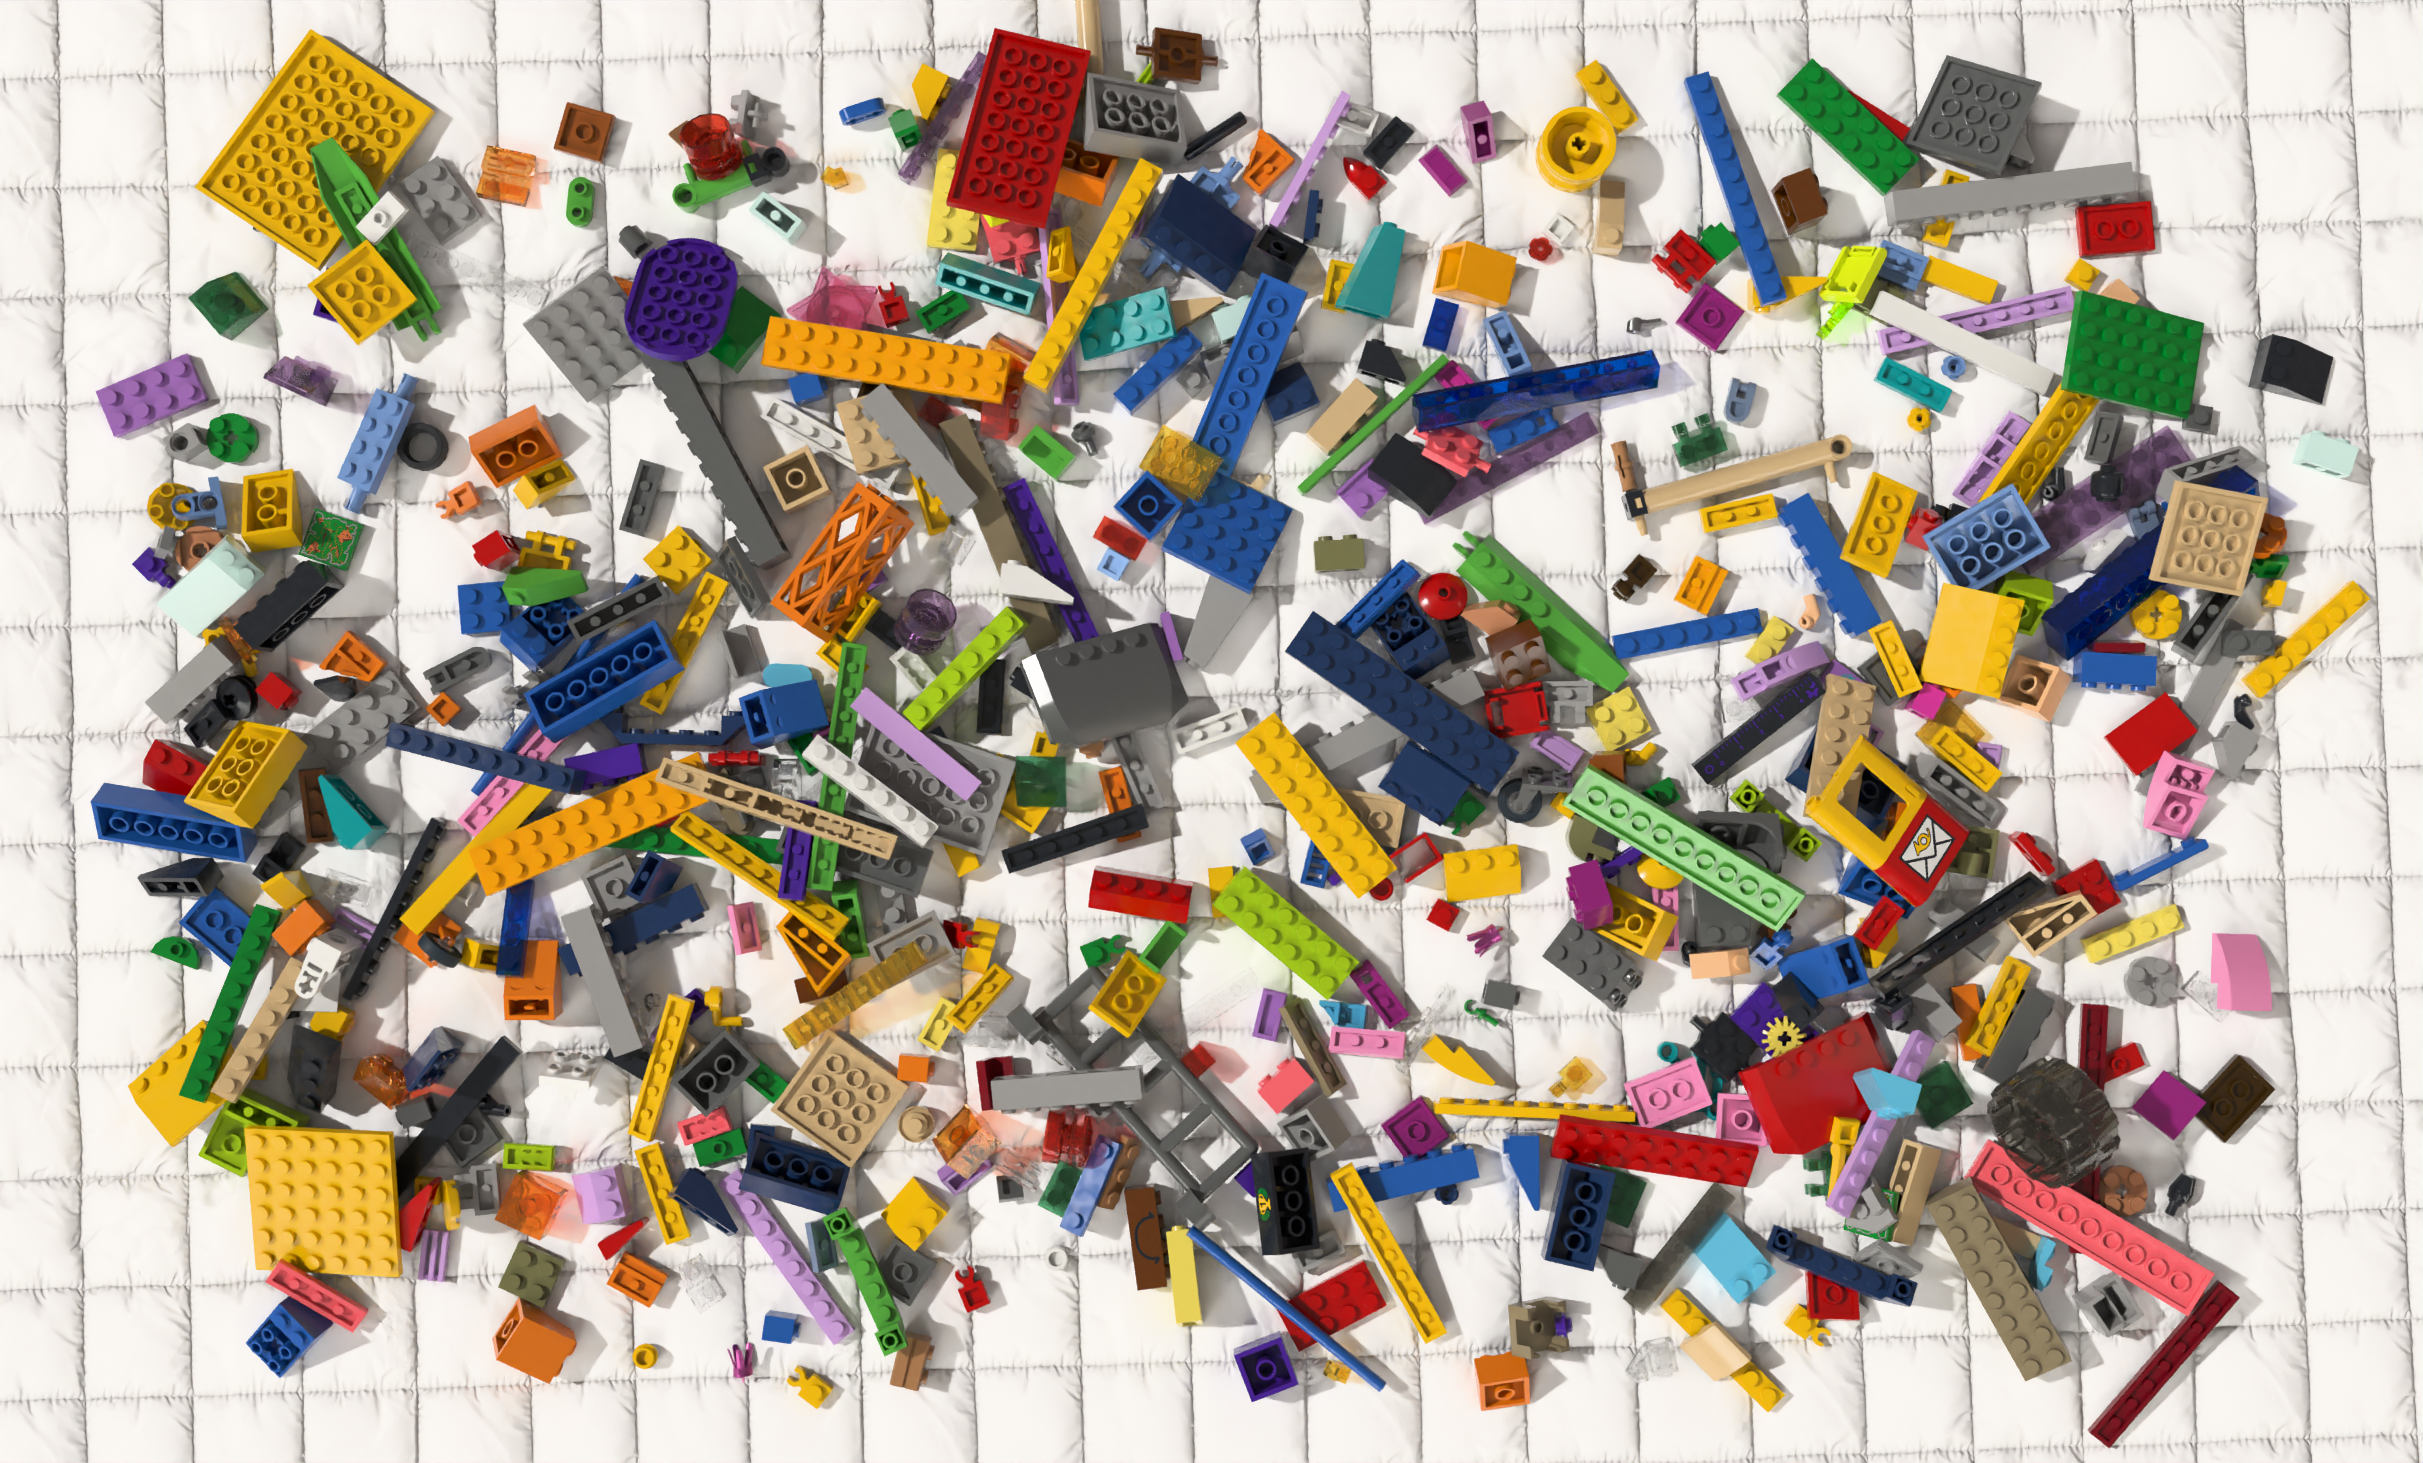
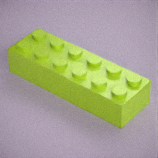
[1211,865,1359,1000]

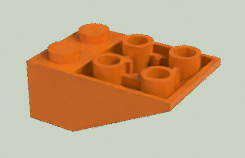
[503,940,563,1020]

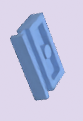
[1876,240,1929,293]

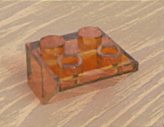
[352,1053,411,1110]

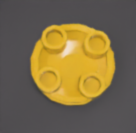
[147,482,196,531]

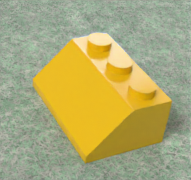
[1441,844,1521,903]

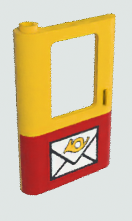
[1805,735,1970,907]

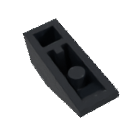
[137,858,224,896]
[1869,993,1913,1031]

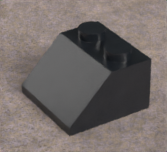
[1240,224,1309,284]

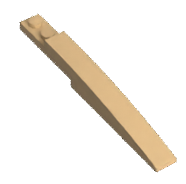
[655,757,898,860]

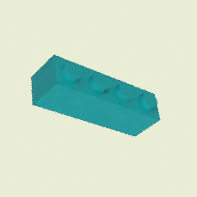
[935,252,1041,316]

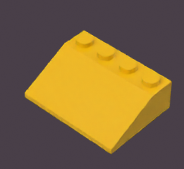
[1919,583,2025,698]
[184,720,308,829]
[128,1019,235,1147]

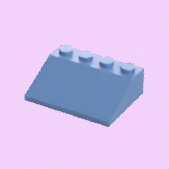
[1922,483,2051,590]

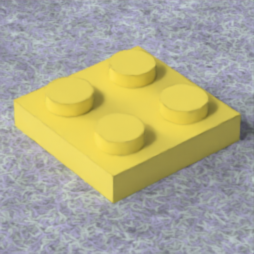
[1585,686,1652,751]

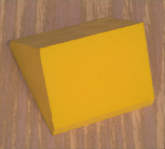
[828,587,883,643]

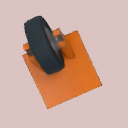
[393,912,463,968]

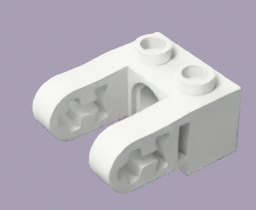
[295,928,363,998]

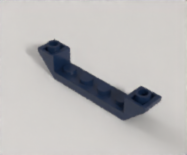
[599,708,746,746]
[1766,1224,1918,1307]

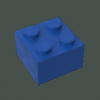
[1113,471,1184,543]

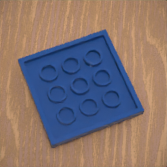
[1161,466,1293,595]

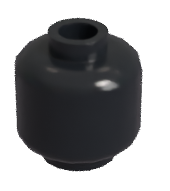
[2090,465,2125,502]

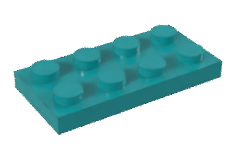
[1079,287,1177,361]

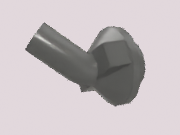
[1071,421,1098,457]

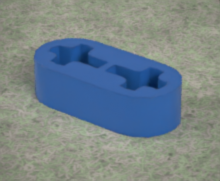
[839,97,887,126]

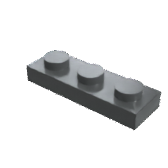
[619,459,666,537]

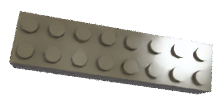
[1926,1176,2072,1382]

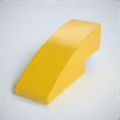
[1421,1033,1496,1086]

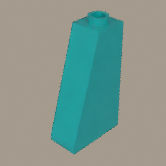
[1335,222,1406,320]

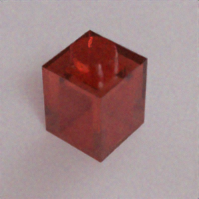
[1181,1040,1216,1078]

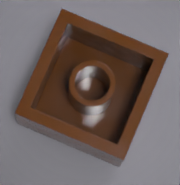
[1771,168,1828,236]
[1485,619,1552,691]

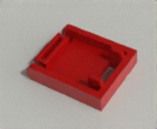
[1483,681,1551,739]

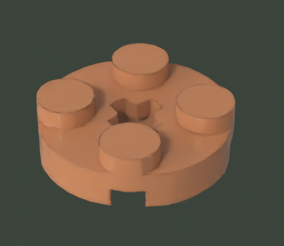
[175,526,224,572]
[2099,1165,2148,1216]

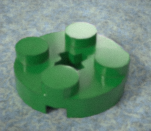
[206,413,259,464]

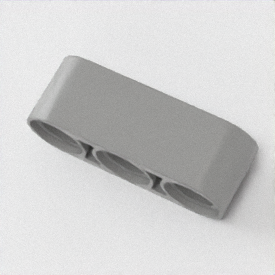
[1928,898,2001,962]

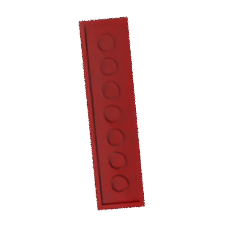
[1550,1114,1759,1187]

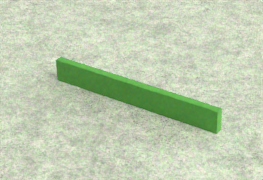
[1296,354,1449,496]

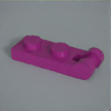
[1349,958,1409,1029]

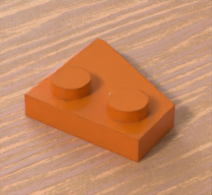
[1242,128,1295,197]
[319,630,388,682]

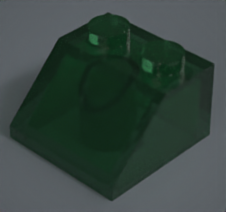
[188,271,269,341]
[1015,756,1068,807]

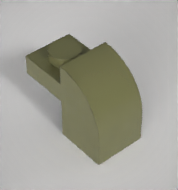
[1565,815,1615,864]

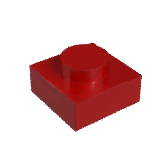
[1426,898,1460,932]

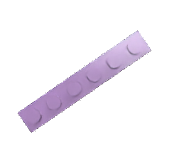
[1269,91,1352,230]

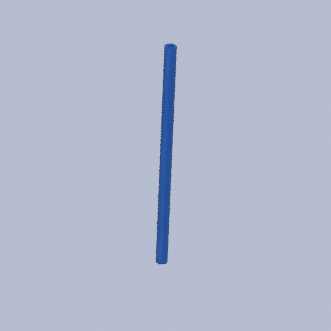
[1186,1225,1387,1392]

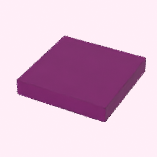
[1675,283,1745,352]
[2131,1070,2206,1141]
[1380,1095,1450,1158]

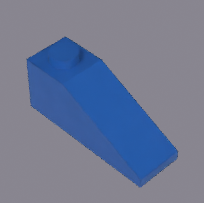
[1502,1132,1540,1211]

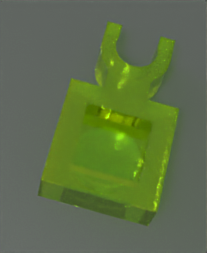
[1816,302,1854,340]

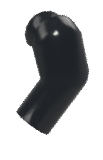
[2042,467,2066,501]
[2233,693,2255,730]
[1681,941,1698,968]
[478,1093,511,1117]

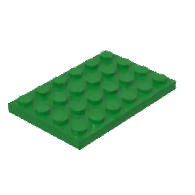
[2060,290,2204,420]

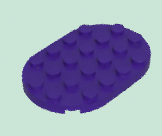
[624,238,738,362]

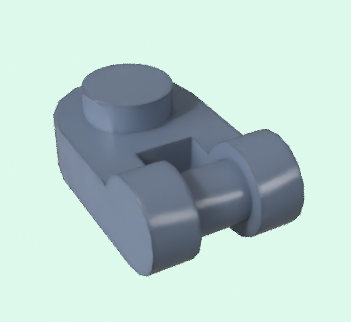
[1723,377,1757,424]
[2126,500,2162,547]

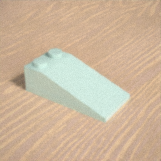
[155,534,266,638]

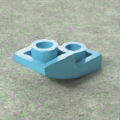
[2029,1234,2056,1292]

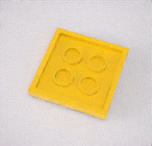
[307,239,418,346]

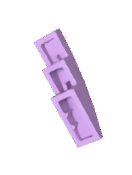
[1952,410,2031,507]

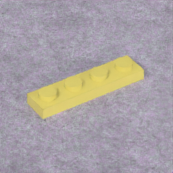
[2080,904,2184,963]

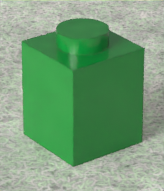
[1697,222,1740,265]

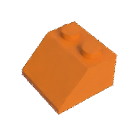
[1474,1351,1530,1411]

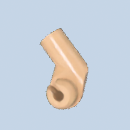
[1798,593,1821,630]

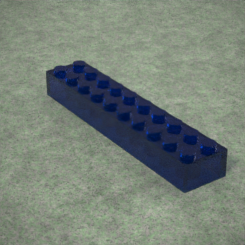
[2041,465,2260,661]

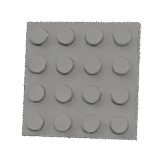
[522,264,643,403]

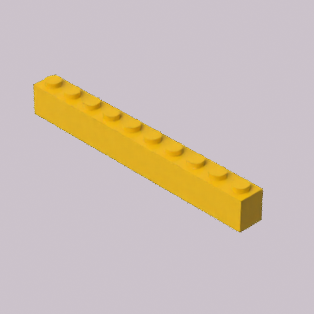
[1023,158,1163,394]

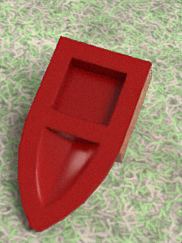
[1343,157,1387,202]

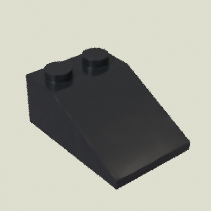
[2248,334,2333,405]

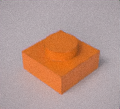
[426,692,463,727]

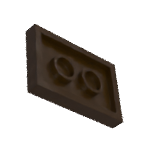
[2195,1054,2275,1143]

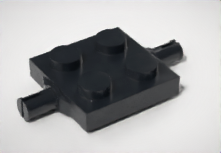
[1689,1012,1759,1083]

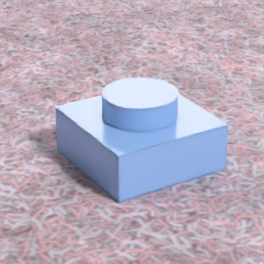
[1096,548,1131,581]

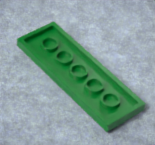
[1776,58,1920,197]

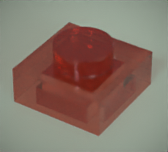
[917,395,952,430]

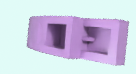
[1730,641,1830,702]

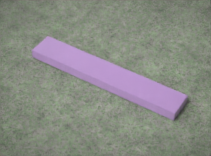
[850,687,982,801]

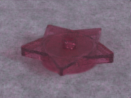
[786,266,878,332]

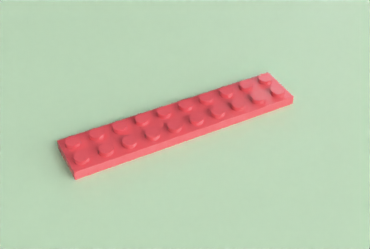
[1963,1139,2214,1316]

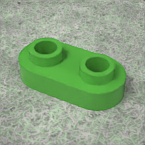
[566,177,595,228]

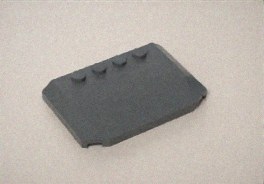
[1020,622,1189,749]

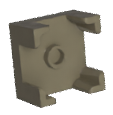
[1508,1296,1570,1360]

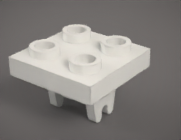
[539,1050,603,1102]

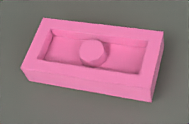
[727,901,762,955]

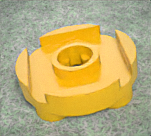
[2129,590,2182,640]

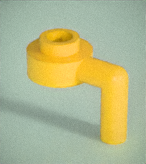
[704,986,743,1027]

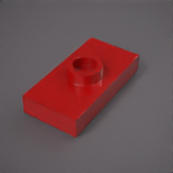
[2105,1042,2145,1083]

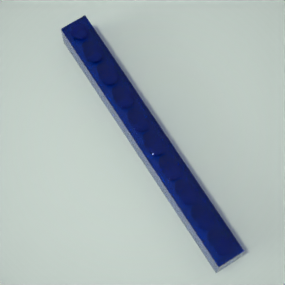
[1412,350,1660,433]

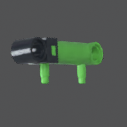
[672,140,790,213]

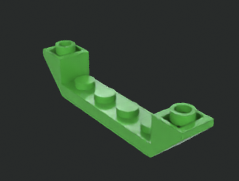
[822,1207,908,1357]

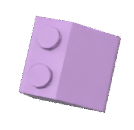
[572,1163,632,1224]

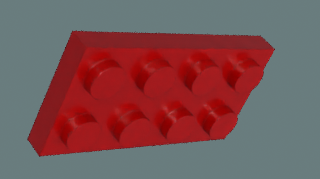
[1277,1260,1387,1352]

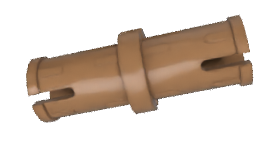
[1610,440,1638,492]

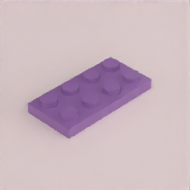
[95,353,209,438]

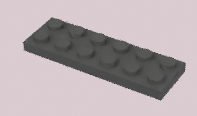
[775,826,934,898]

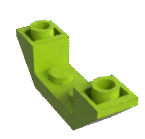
[1729,779,1822,862]

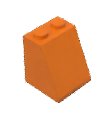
[492,1297,577,1384]

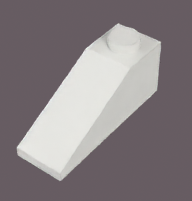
[998,560,1074,606]

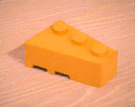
[776,911,852,997]

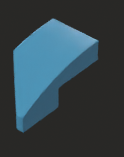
[1319,1000,1368,1029]

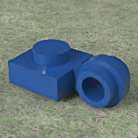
[1748,927,1794,971]

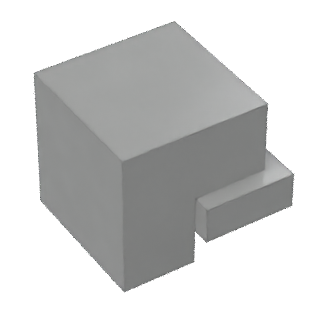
[2072,1271,2145,1338]

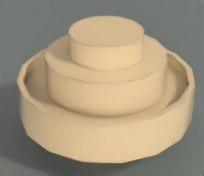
[898,1105,935,1143]

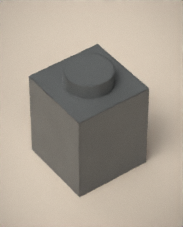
[1481,978,1520,1010]
[395,1092,438,1129]

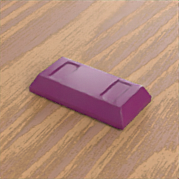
[1418,144,1468,198]

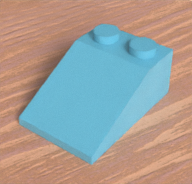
[1684,1209,1776,1304]

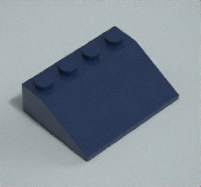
[1138,174,1257,294]
[1784,723,1908,831]

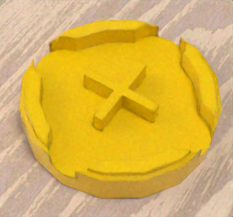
[442,1179,461,1231]

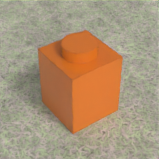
[897,1053,935,1083]

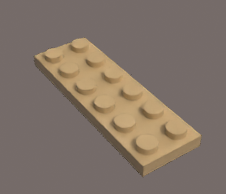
[1803,673,1876,818]

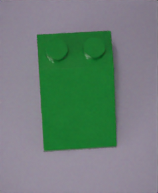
[708,286,782,374]

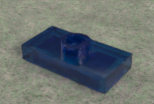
[1422,298,1459,353]

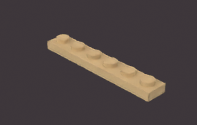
[211,957,309,1103]

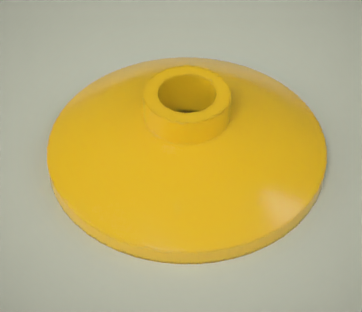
[1637,853,1684,890]

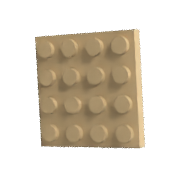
[2149,480,2269,597]
[770,1028,910,1168]

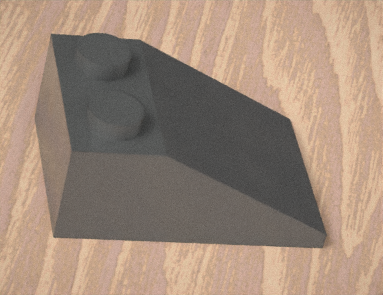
[1692,882,1751,947]

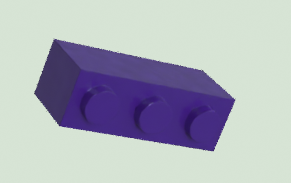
[564,743,648,791]

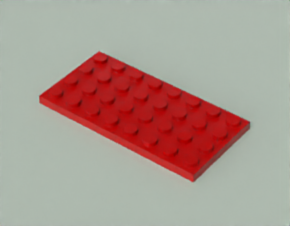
[946,28,1091,229]

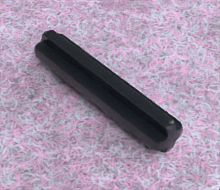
[1183,111,1247,161]

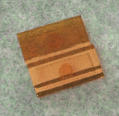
[476,145,537,207]

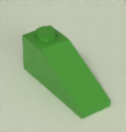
[502,566,589,606]
[831,878,870,959]

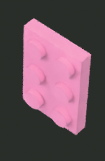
[1623,1056,1713,1128]

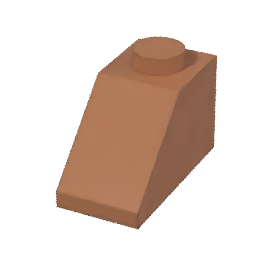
[1461,599,1522,636]

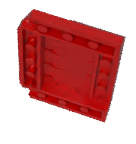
[1738,1011,1893,1155]

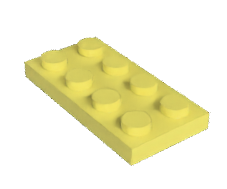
[927,148,981,253]

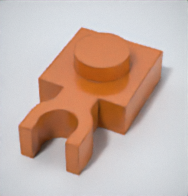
[435,481,482,520]

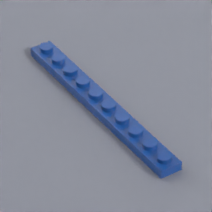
[1684,71,1787,307]

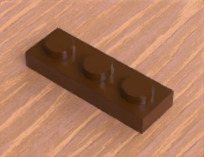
[298,767,334,843]

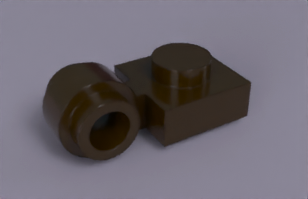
[1611,554,1657,602]

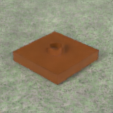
[553,102,616,164]

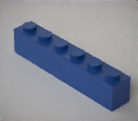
[1777,493,1882,638]
[1326,1142,1480,1212]

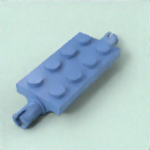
[1137,156,1244,280]
[337,373,419,514]

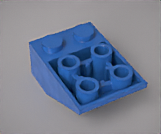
[499,597,585,673]
[738,679,830,750]
[1777,934,1869,1000]
[245,1296,334,1378]

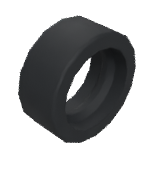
[397,422,449,471]

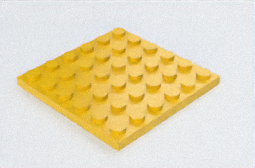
[244,1125,403,1277]

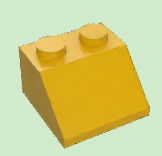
[880,1176,951,1251]

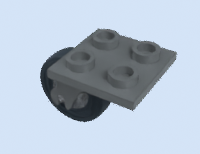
[1497,766,1573,823]

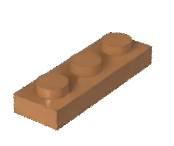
[1097,1134,1143,1210]

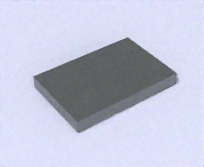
[716,536,771,619]

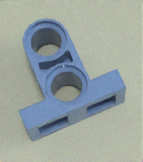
[171,476,228,530]

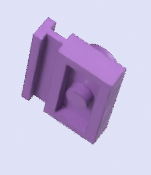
[1336,459,1388,519]

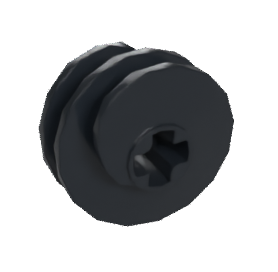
[216,674,258,721]

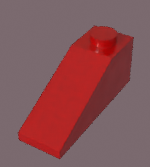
[399,1176,442,1252]

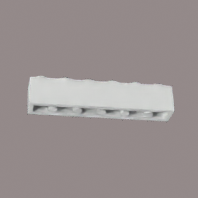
[802,734,939,848]

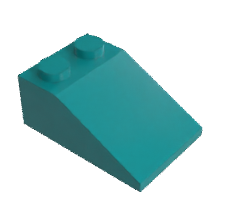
[318,775,389,850]

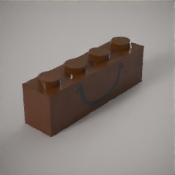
[1124,1183,1171,1291]

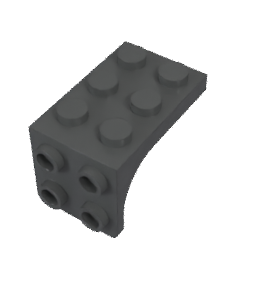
[1694,810,1787,874]
[1542,918,1644,1012]

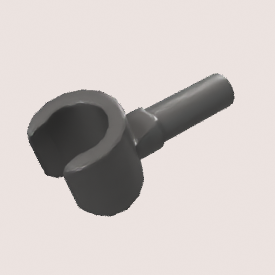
[1626,317,1661,334]

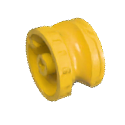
[1535,106,1616,193]

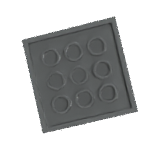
[1906,55,2042,176]

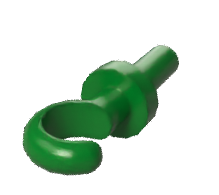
[1464,999,1499,1027]

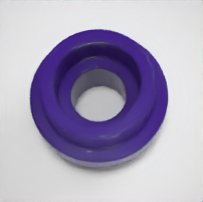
[1555,1312,1573,1338]

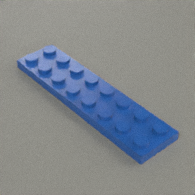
[1185,273,1309,477]

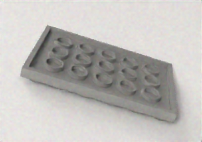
[844,724,1017,857]

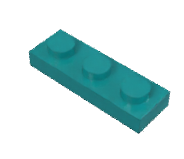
[1873,357,1952,413]

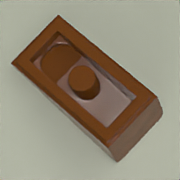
[794,968,851,1004]

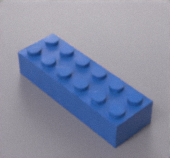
[524,619,685,743]
[90,782,258,863]

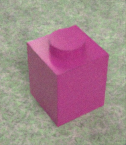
[1904,682,1947,721]

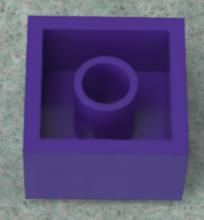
[1233,1331,1299,1402]

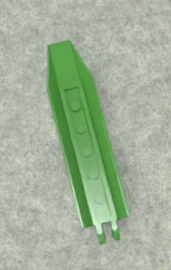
[310,137,442,343]
[1452,531,1629,693]

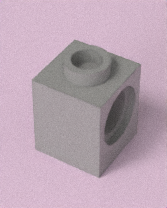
[163,423,208,463]

